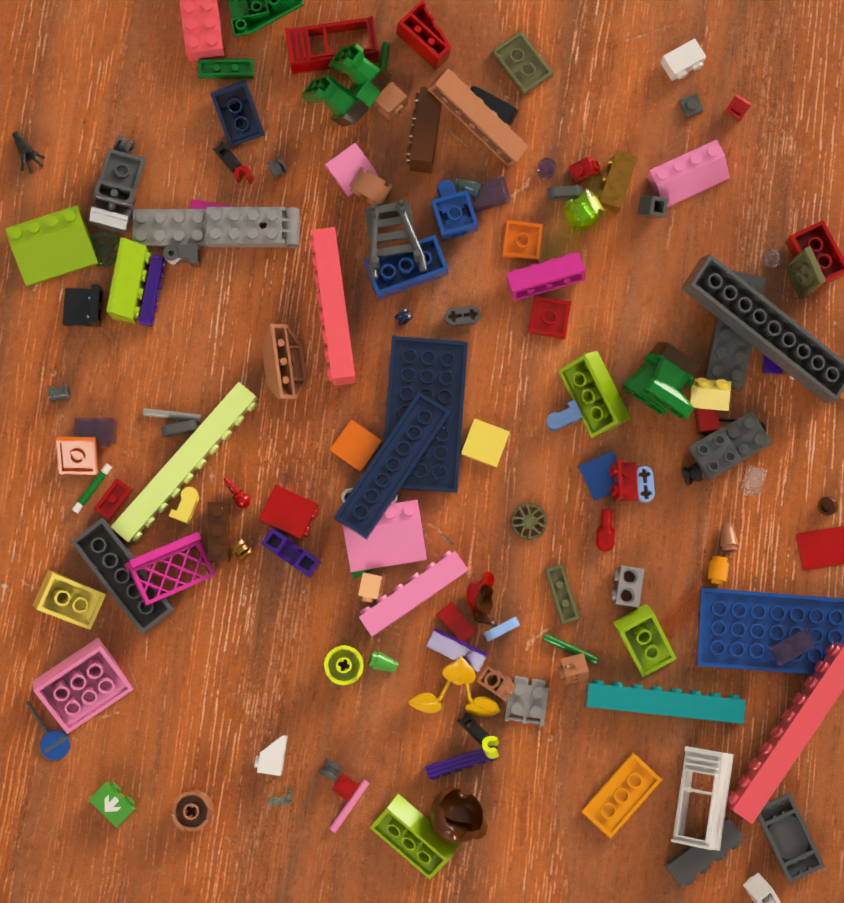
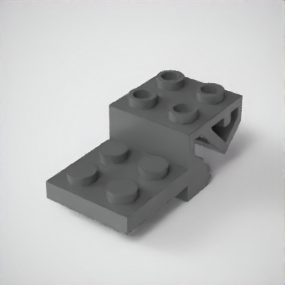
[89,149,146,234]
[688,411,772,481]

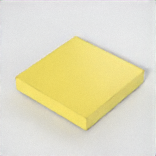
[461,418,510,468]

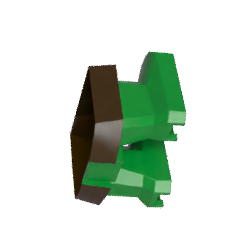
[301,43,392,126]
[622,342,701,421]

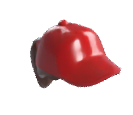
[466,571,497,627]

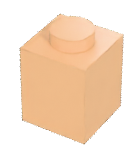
[358,573,382,603]

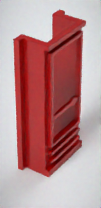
[285,16,379,74]

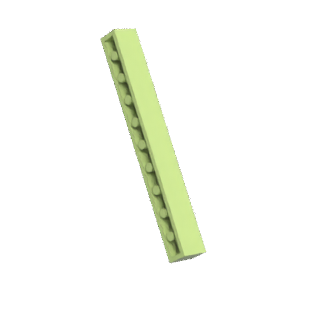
[111,382,258,544]

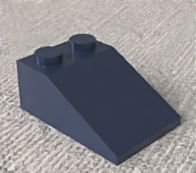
[210,79,265,147]

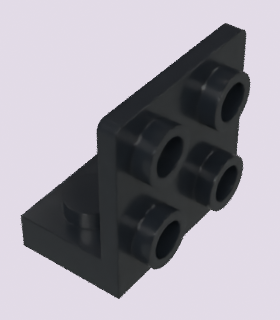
[63,284,103,327]

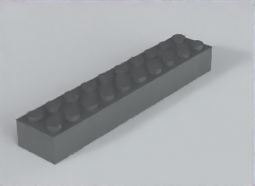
[681,254,844,403]

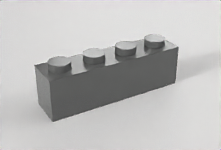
[664,817,744,887]

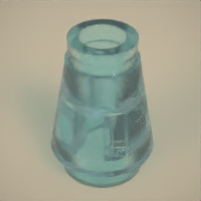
[454,178,483,199]

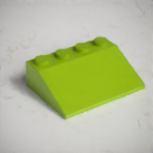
[5,205,98,286]

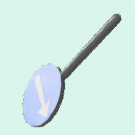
[26,701,70,760]

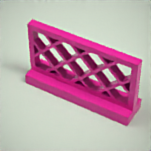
[124,532,215,606]

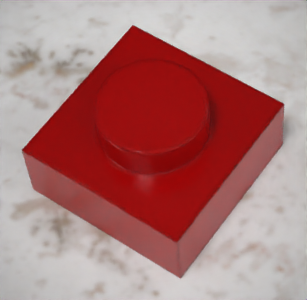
[725,94,752,121]
[332,773,359,801]

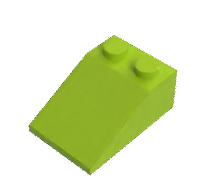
[613,604,677,677]

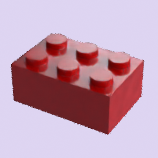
[785,220,844,287]

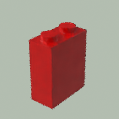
[259,485,320,540]

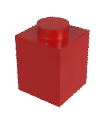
[695,408,720,434]

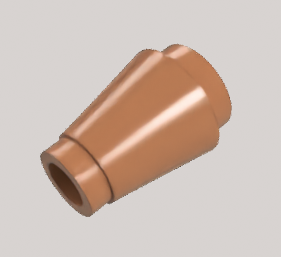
[720,523,739,553]

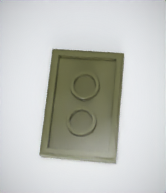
[491,31,554,96]
[786,246,826,299]

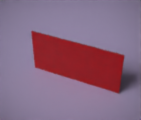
[796,526,844,571]

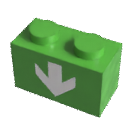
[89,781,137,828]

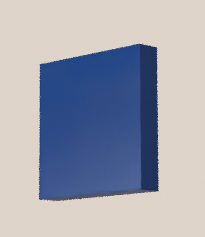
[578,451,617,501]

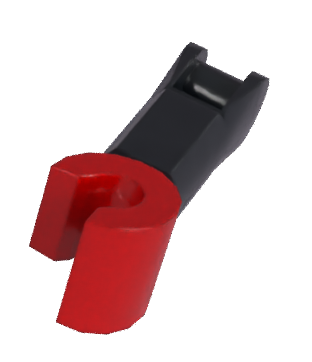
[212,141,254,185]

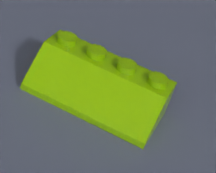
[106,237,151,323]
[558,351,631,438]
[370,794,459,880]

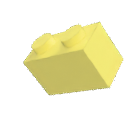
[690,378,732,411]

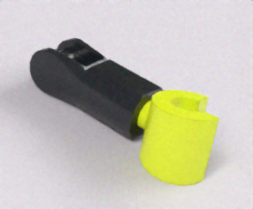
[457,712,499,759]

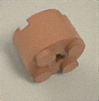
[349,167,393,206]
[171,790,214,832]

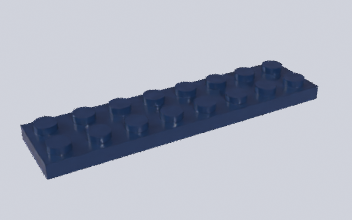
[334,392,451,540]

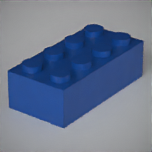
[364,235,449,300]

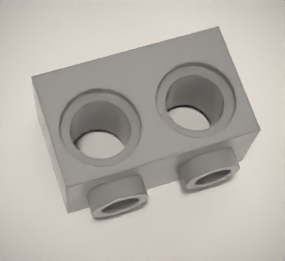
[611,565,644,609]

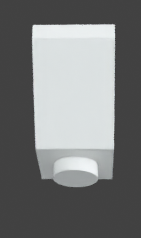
[254,735,288,776]
[743,873,781,903]

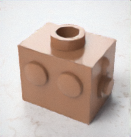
[374,82,408,121]
[558,653,589,685]
[477,665,516,702]

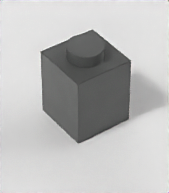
[638,196,668,218]

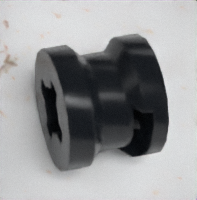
[681,463,703,486]

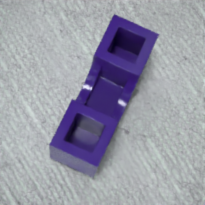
[261,528,321,578]

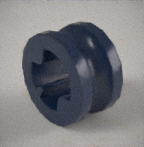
[394,308,413,326]

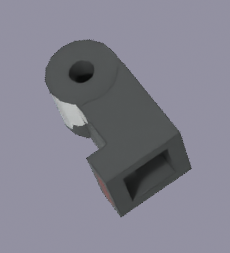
[163,245,200,267]

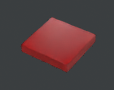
[528,295,571,339]

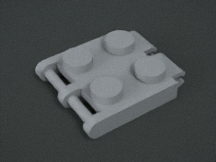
[504,676,549,727]

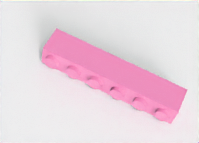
[359,551,468,637]

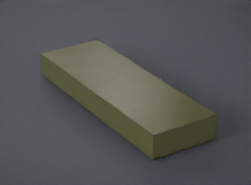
[544,564,580,625]

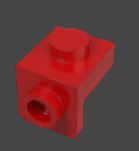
[568,157,601,184]

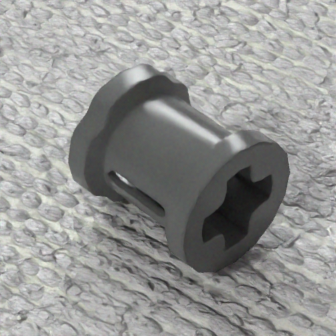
[48,383,71,403]

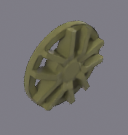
[511,504,547,540]

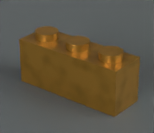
[596,150,638,214]

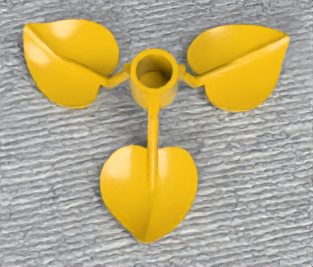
[408,656,501,717]

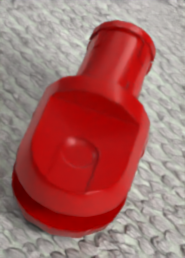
[596,509,616,552]

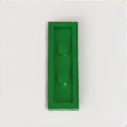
[198,59,254,79]

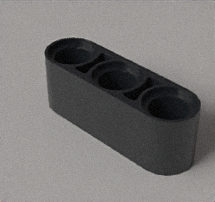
[470,86,518,126]

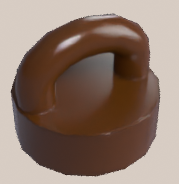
[818,496,838,516]

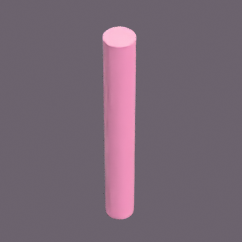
[329,779,370,833]

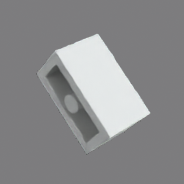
[661,38,706,81]

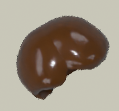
[430,788,488,844]

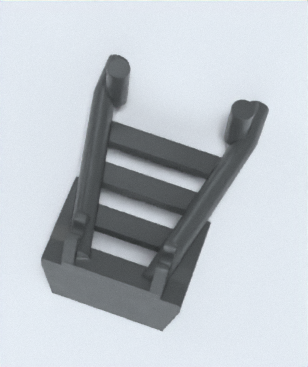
[365,199,427,280]

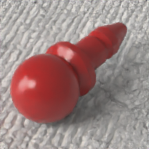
[224,477,251,508]

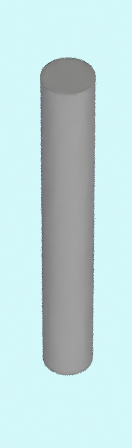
[143,408,201,422]

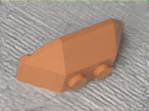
[262,324,307,400]

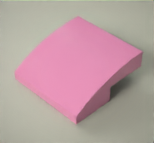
[325,143,378,198]

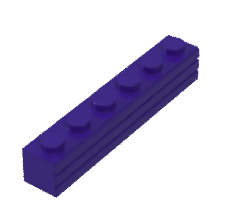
[139,254,166,327]
[425,746,498,780]

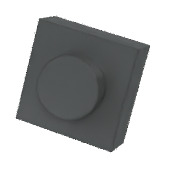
[679,94,704,119]

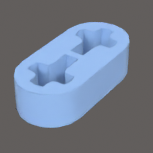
[637,466,655,503]
[483,617,520,642]

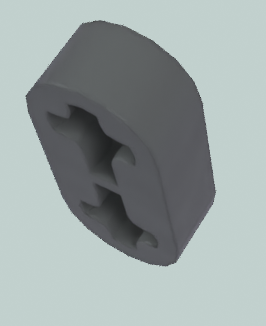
[547,186,583,201]
[445,306,481,327]
[161,420,198,438]

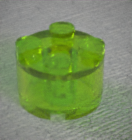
[562,189,607,233]

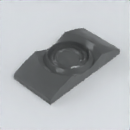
[757,792,825,883]

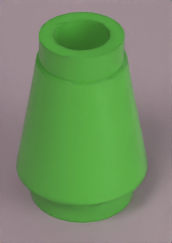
[368,651,398,673]

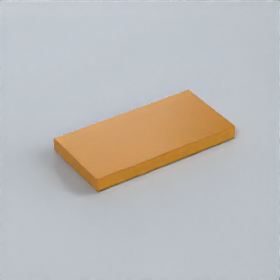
[580,752,663,839]

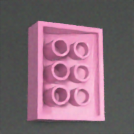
[343,499,427,573]
[32,637,133,734]

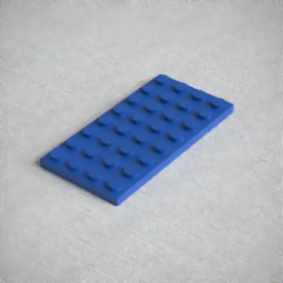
[696,588,844,675]

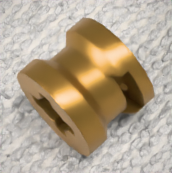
[229,538,254,563]

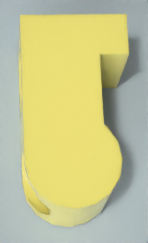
[169,487,200,525]

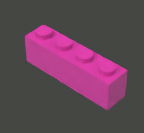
[506,252,586,302]

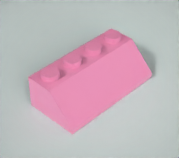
[646,140,730,208]

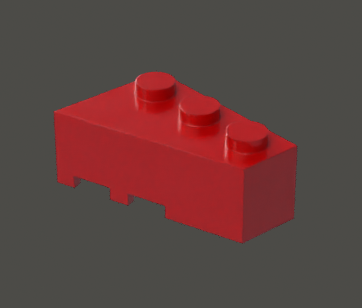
[396,0,451,70]

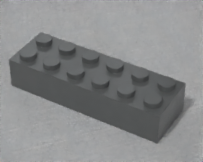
[703,270,766,391]
[71,518,177,635]

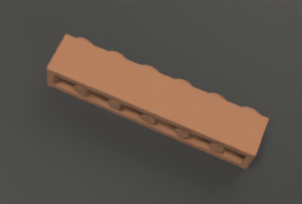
[427,68,528,166]

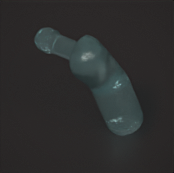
[268,790,294,805]

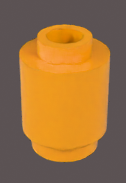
[707,556,729,585]

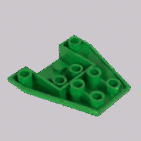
[228,0,304,38]

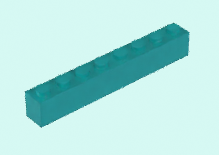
[585,680,746,724]

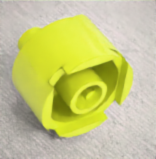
[324,645,364,685]

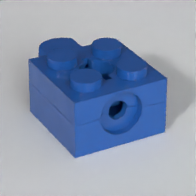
[431,180,478,241]

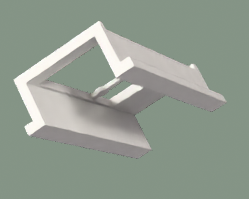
[671,746,734,851]

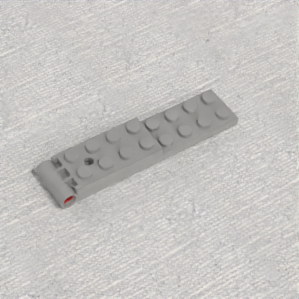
[132,207,300,248]

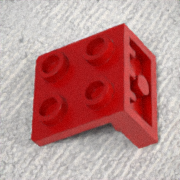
[609,458,638,502]

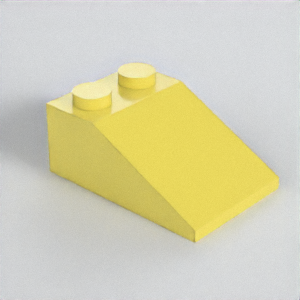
[32,570,106,630]

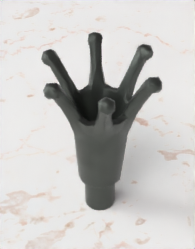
[12,131,45,173]

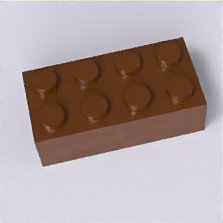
[406,87,442,174]

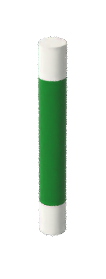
[72,463,112,514]

